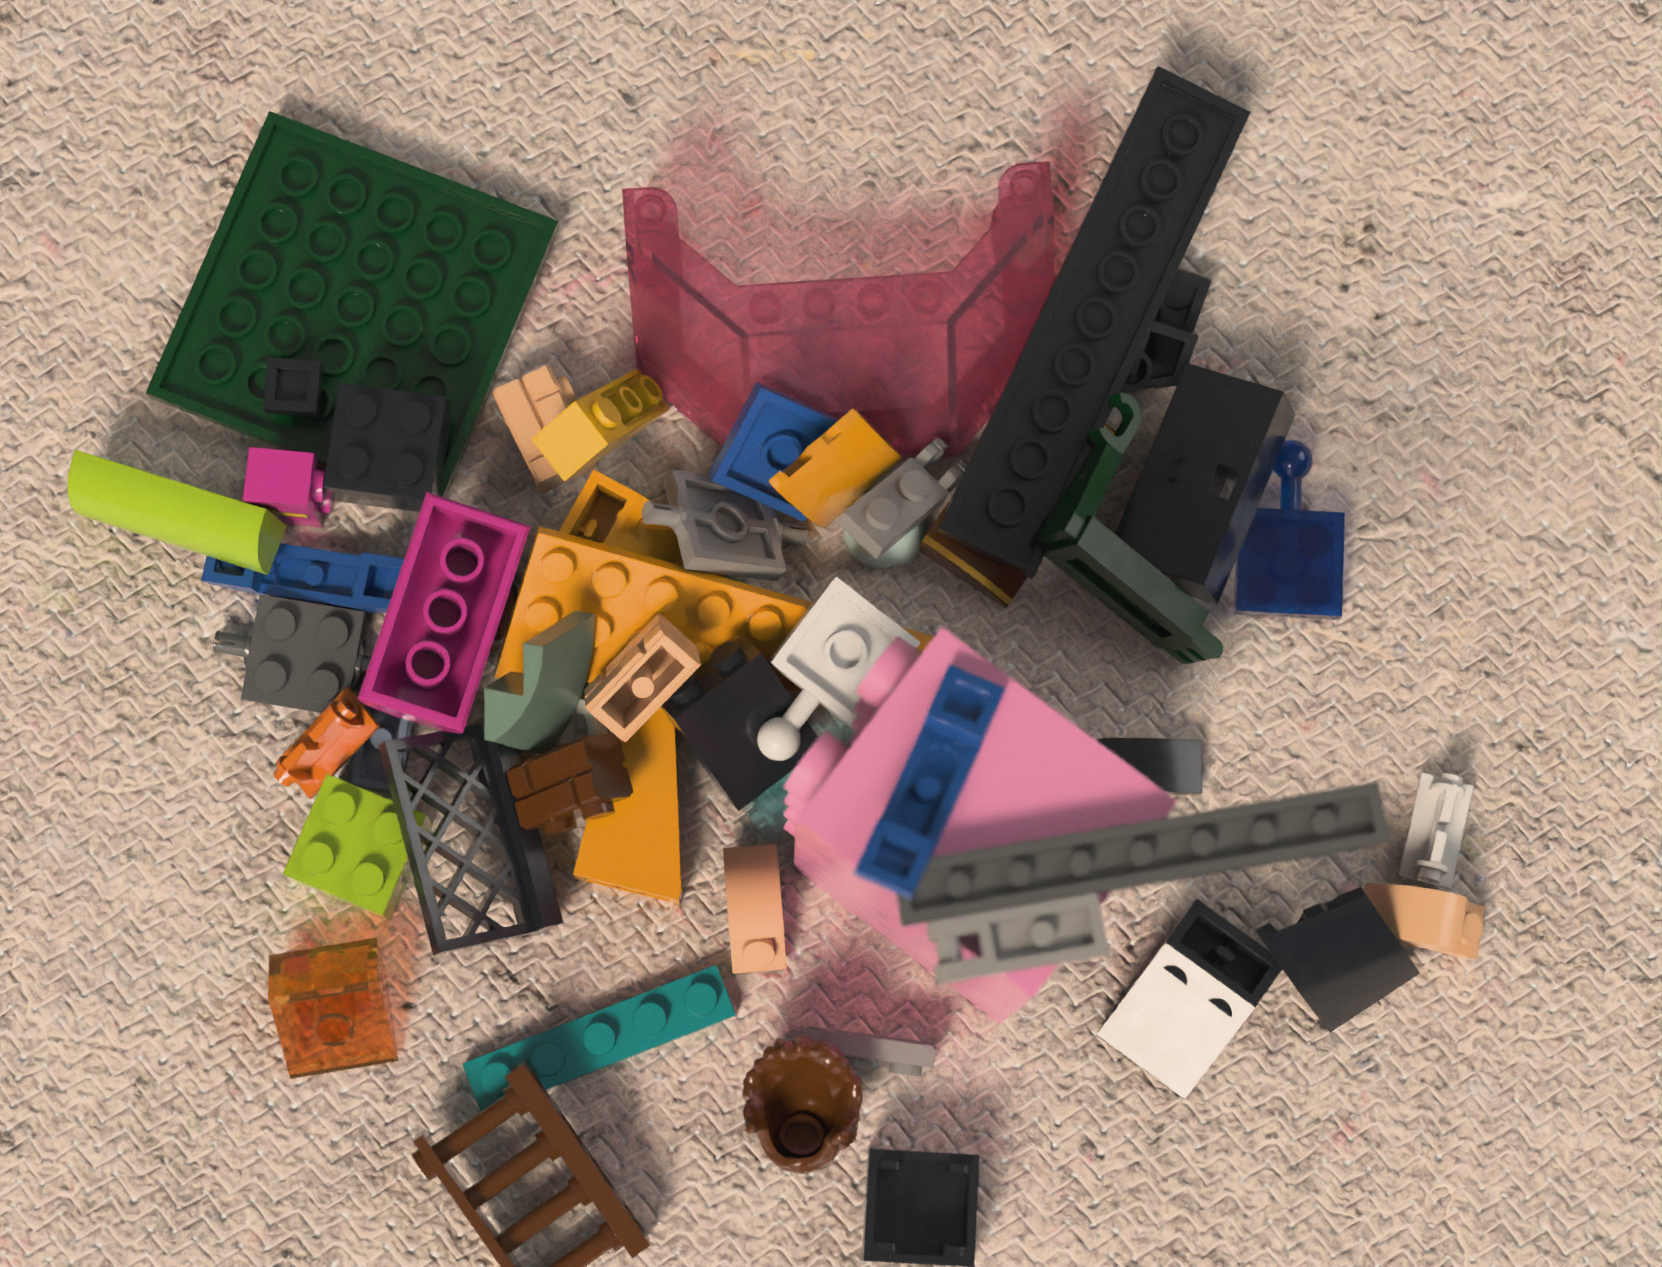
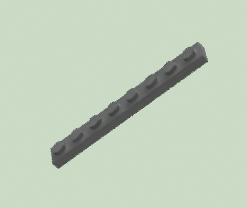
[896,782,1390,927]

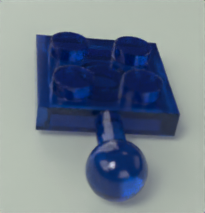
[1233,440,1345,620]

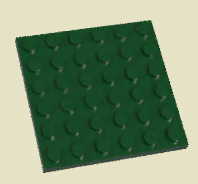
[145,111,560,498]

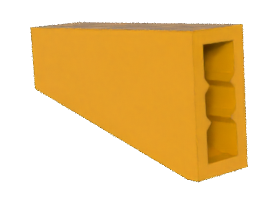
[573,707,683,905]

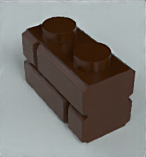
[507,733,633,836]

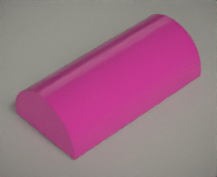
[358,492,531,734]

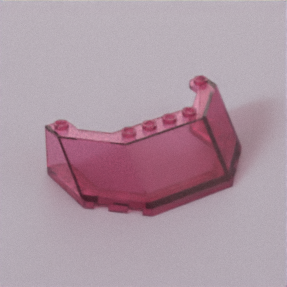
[622,161,1054,461]

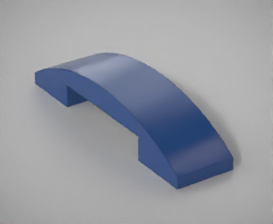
[201,543,405,613]
[853,664,1006,899]

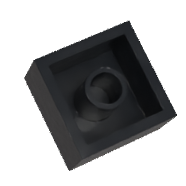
[323,383,452,512]

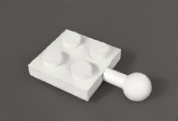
[757,576,921,761]

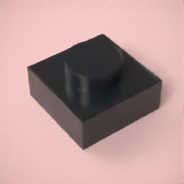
[263,357,324,417]

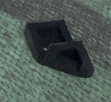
[1096,738,1203,796]

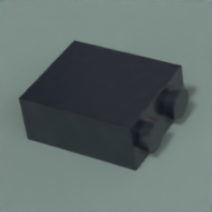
[661,634,818,811]

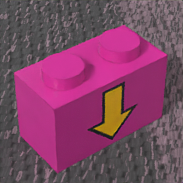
[243,447,335,528]

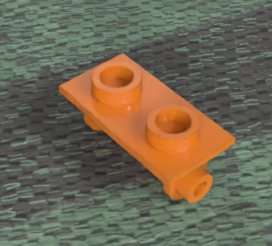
[273,686,380,799]

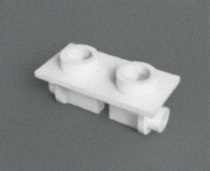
[1398,773,1474,889]

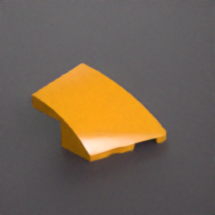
[768,408,902,529]

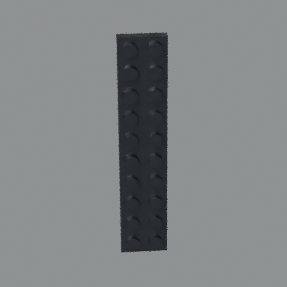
[936,66,1251,579]

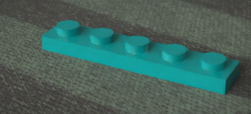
[462,964,736,1112]

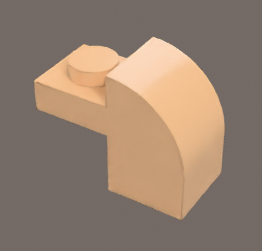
[723,844,787,974]
[1364,883,1485,959]

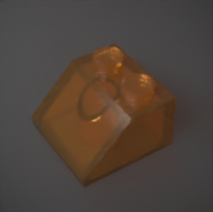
[268,938,398,1079]

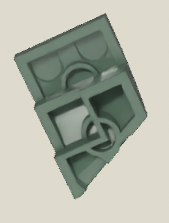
[484,611,595,755]

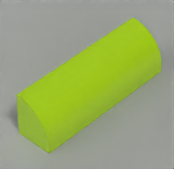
[67,449,287,575]

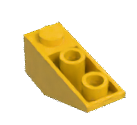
[531,368,670,482]

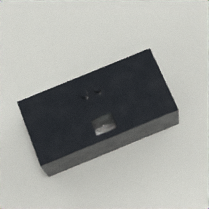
[1115,363,1296,605]

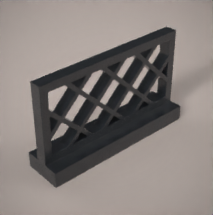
[379,723,564,956]

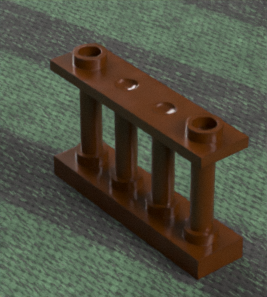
[412,1059,650,1267]

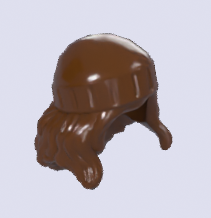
[742,1035,863,1174]

